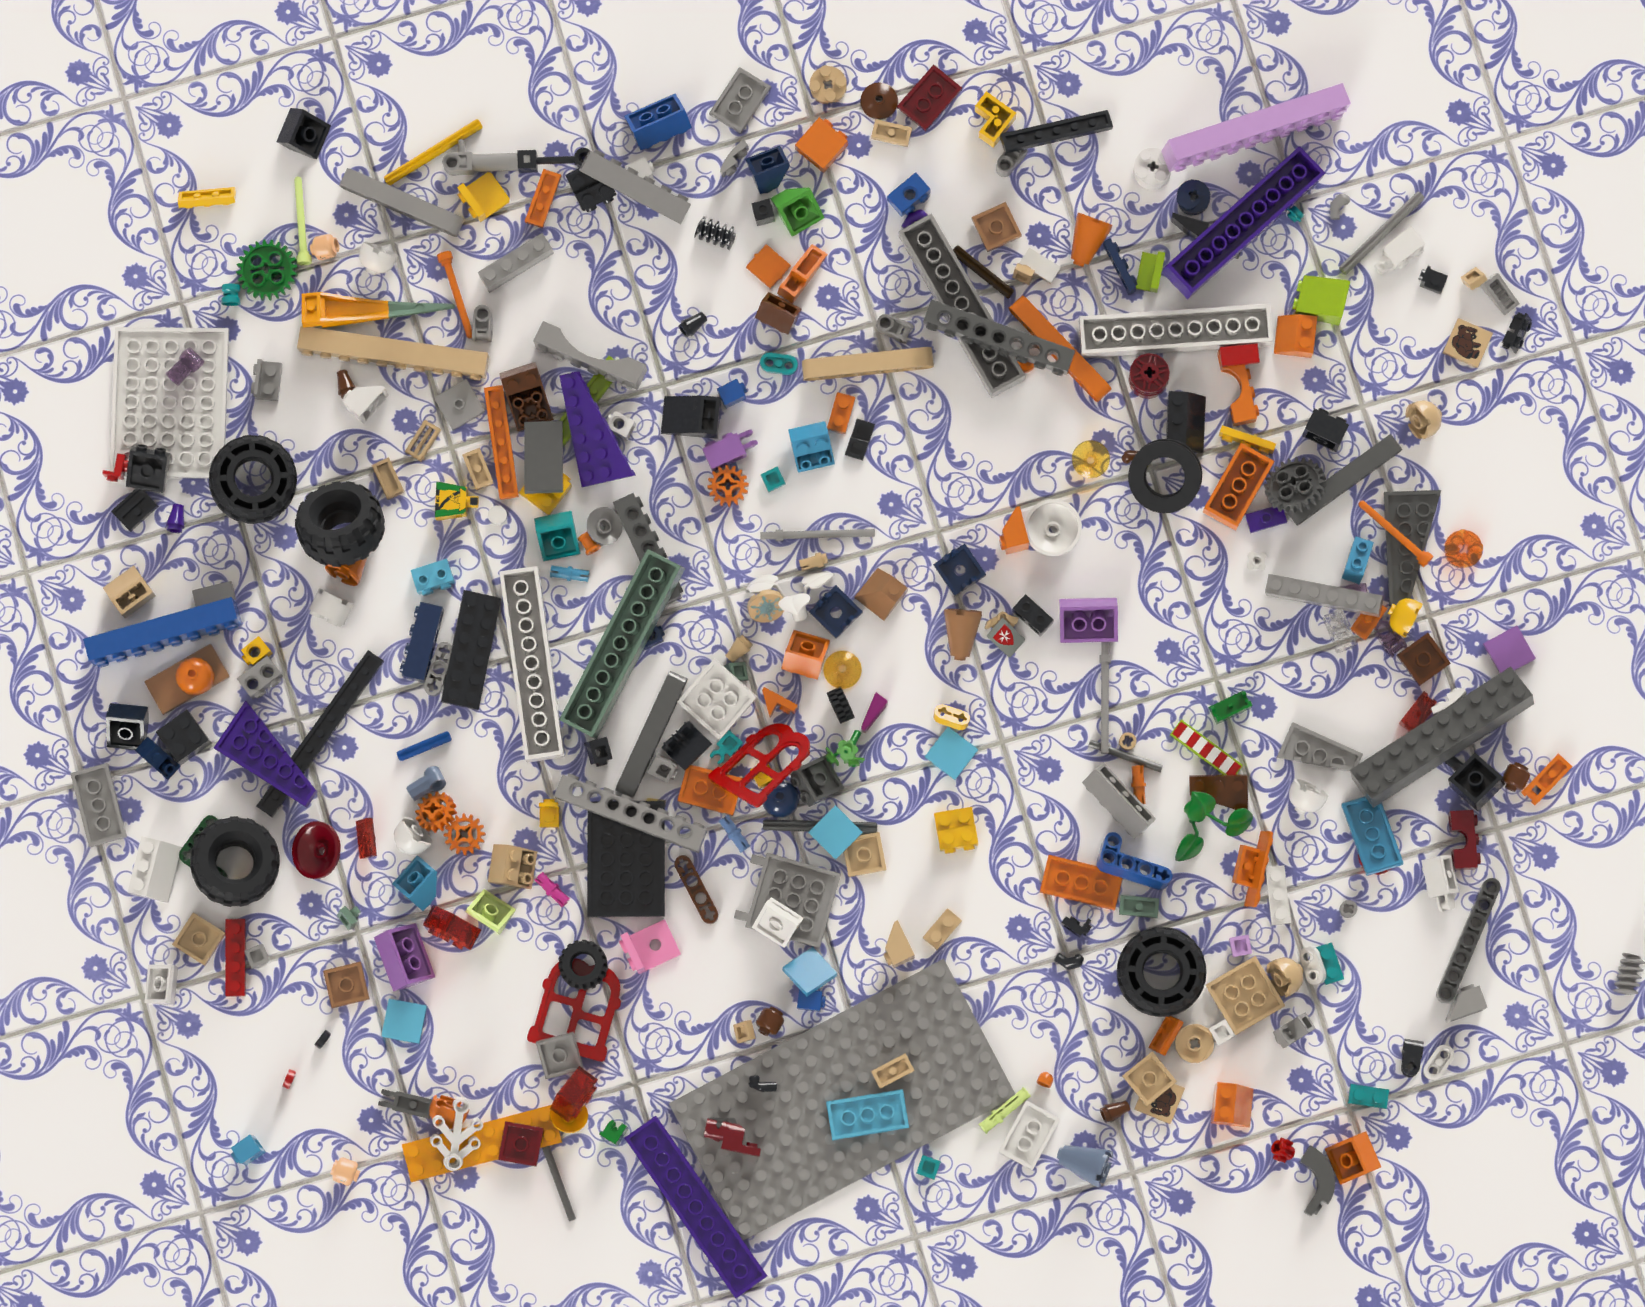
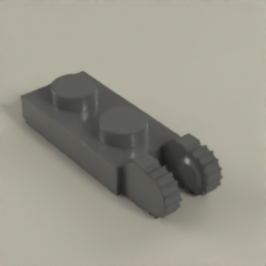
[378,1089,432,1119]

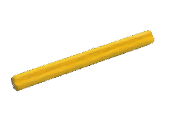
[384,119,483,185]

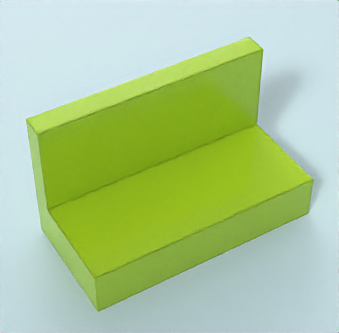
[1136,251,1165,293]

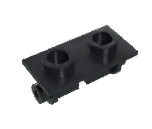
[1502,312,1532,354]

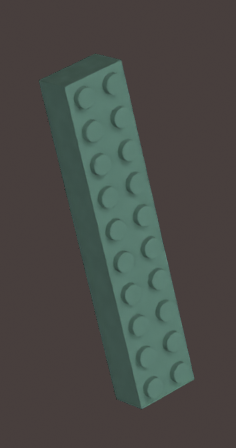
[559,549,685,739]

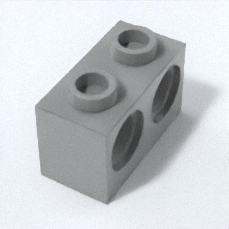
[237,656,283,699]

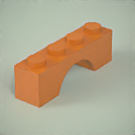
[1217,350,1259,427]

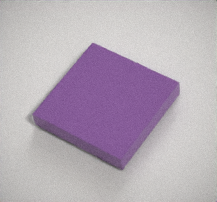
[1483,625,1536,674]

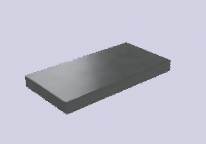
[524,421,563,494]

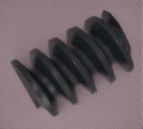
[694,216,736,251]

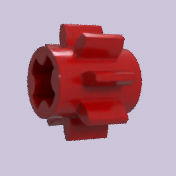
[1271,1137,1295,1163]

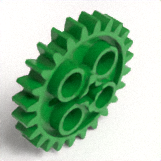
[236,239,298,301]

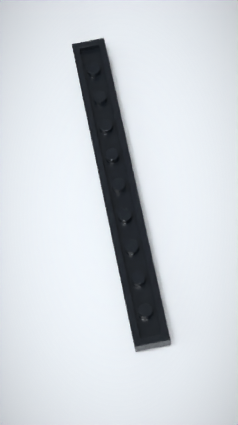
[256,650,384,818]

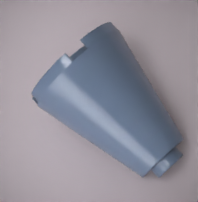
[1057,1145,1113,1188]

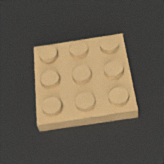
[1205,956,1285,1036]

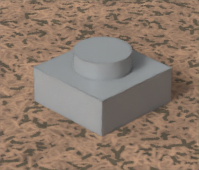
[245,943,270,969]

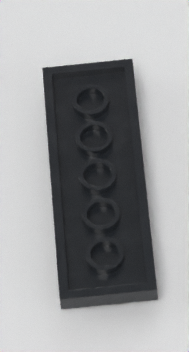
[441,590,501,710]

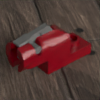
[704,1117,762,1157]

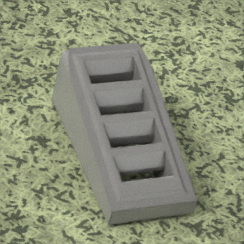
[1481,273,1520,315]

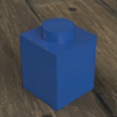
[717,379,747,409]
[797,989,826,1012]

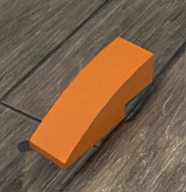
[777,244,828,304]

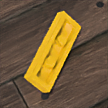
[178,187,236,209]
[1218,425,1276,455]

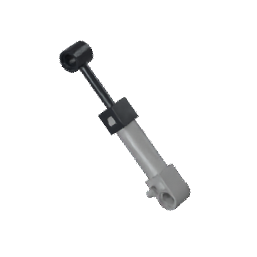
[442,139,589,176]

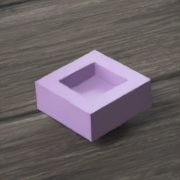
[1229,935,1252,958]

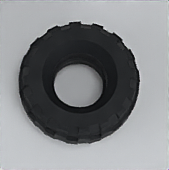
[209,435,297,524]
[295,481,385,567]
[190,816,280,907]
[1117,927,1207,1017]

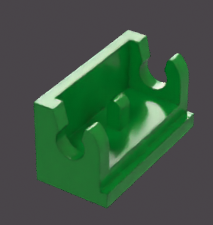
[1208,691,1253,724]
[599,1120,629,1146]

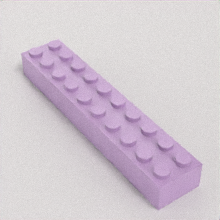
[1161,83,1351,172]

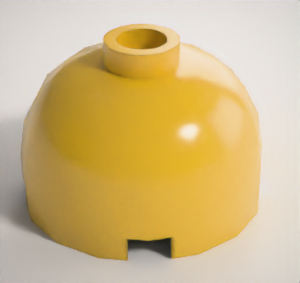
[1387,598,1423,638]

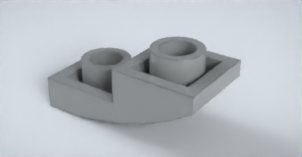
[720,139,749,178]
[192,581,236,607]

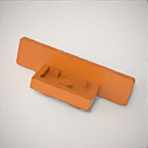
[1232,831,1273,907]

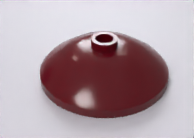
[292,821,341,879]

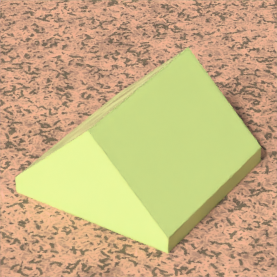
[465,889,516,935]

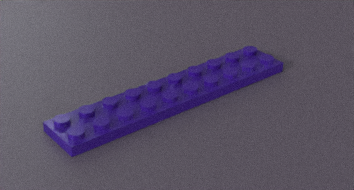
[624,1116,768,1298]

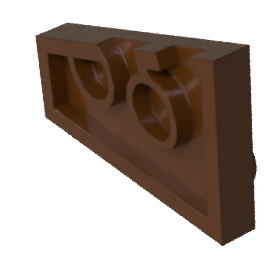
[1189,774,1248,810]

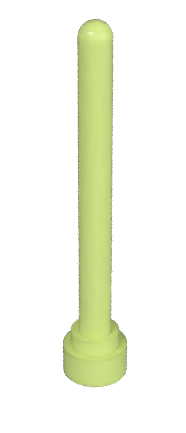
[294,176,312,266]

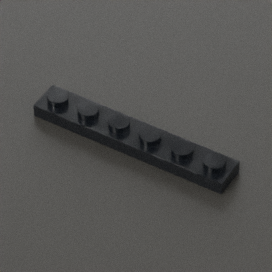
[1000,110,1113,154]

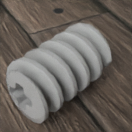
[1613,953,1645,995]

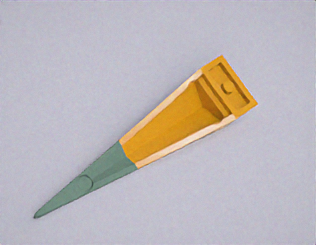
[302,292,455,328]

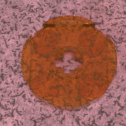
[1444,529,1483,568]

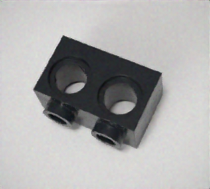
[1012,594,1054,637]

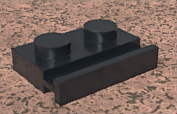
[111,489,159,532]

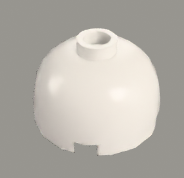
[359,241,398,275]
[1289,779,1329,814]
[393,817,432,855]

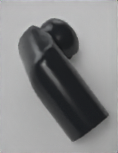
[1054,953,1084,970]
[748,1075,777,1092]

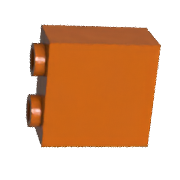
[795,117,848,173]

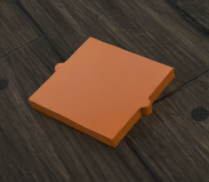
[746,244,791,289]

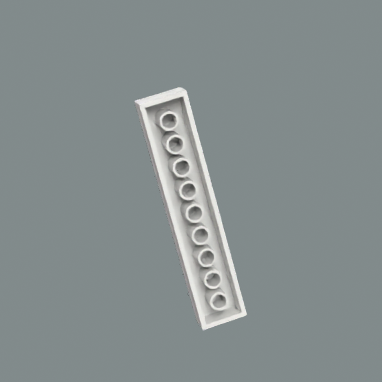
[1079,304,1273,358]
[499,566,565,763]

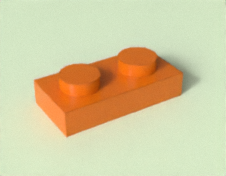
[827,392,856,434]
[1350,605,1388,641]

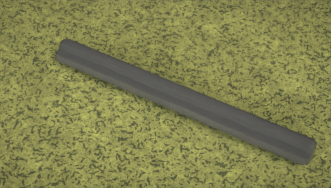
[763,819,877,833]

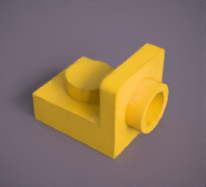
[539,799,559,828]

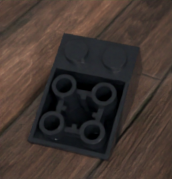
[661,395,721,439]

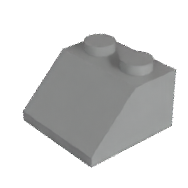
[1445,984,1488,1023]

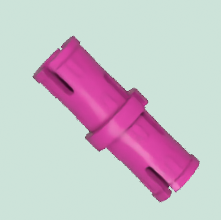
[535,872,570,907]

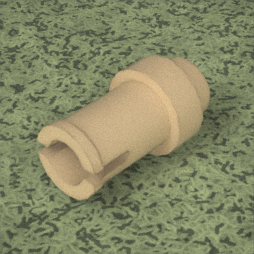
[799,552,829,572]

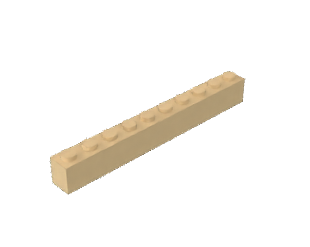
[297,326,489,381]

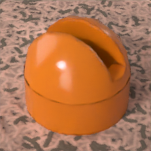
[1036,1072,1053,1088]

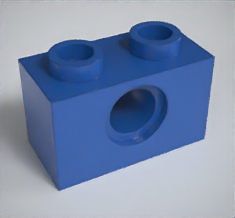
[887,172,931,217]

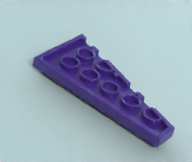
[559,371,636,487]
[214,700,317,808]

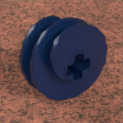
[1177,179,1211,216]

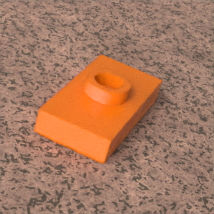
[1148,1016,1184,1056]

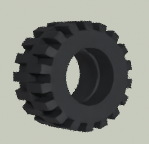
[558,940,608,991]

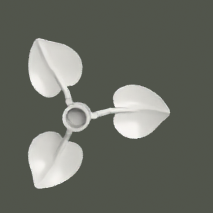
[746,571,835,621]

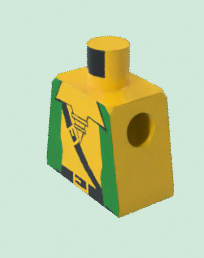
[435,482,479,521]

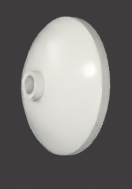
[1025,499,1082,556]

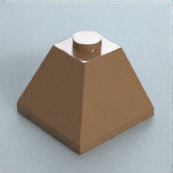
[854,568,908,621]

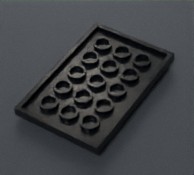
[587,801,665,917]

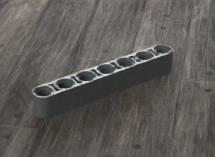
[1288,434,1403,526]
[615,671,688,798]
[1436,878,1501,1003]

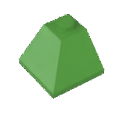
[770,187,824,237]

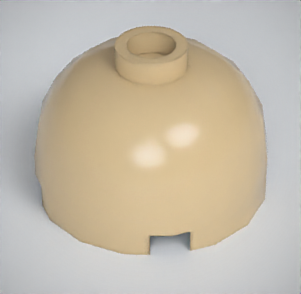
[1405,400,1442,439]
[1266,957,1303,997]

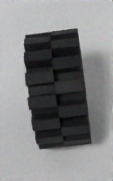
[827,686,855,724]

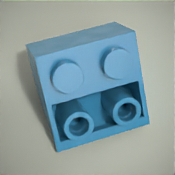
[788,421,835,473]

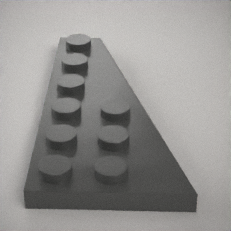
[1383,490,1441,606]

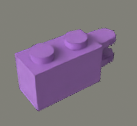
[702,429,758,472]

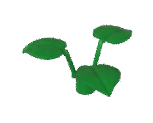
[1175,791,1253,862]

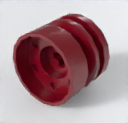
[1128,353,1170,399]

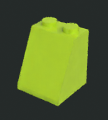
[1292,275,1350,326]

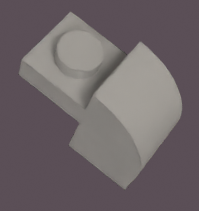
[1273,1012,1316,1048]

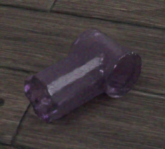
[166,347,204,386]

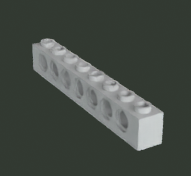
[554,773,707,853]

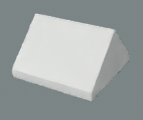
[144,964,178,1006]

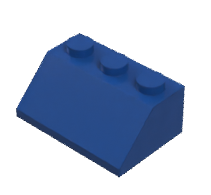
[624,93,692,151]

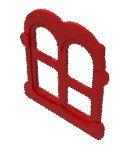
[708,723,810,808]
[527,958,621,1062]

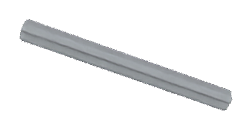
[1339,191,1425,275]

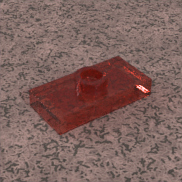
[356,818,377,859]

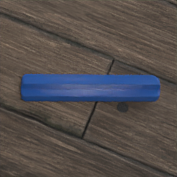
[396,731,452,761]

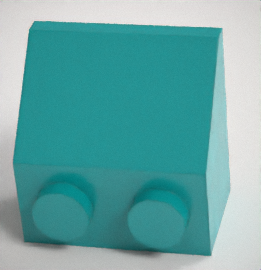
[534,511,581,562]

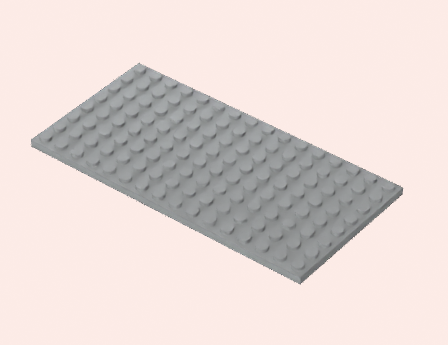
[669,959,1015,1241]

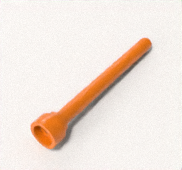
[437,251,472,339]
[1358,500,1434,568]

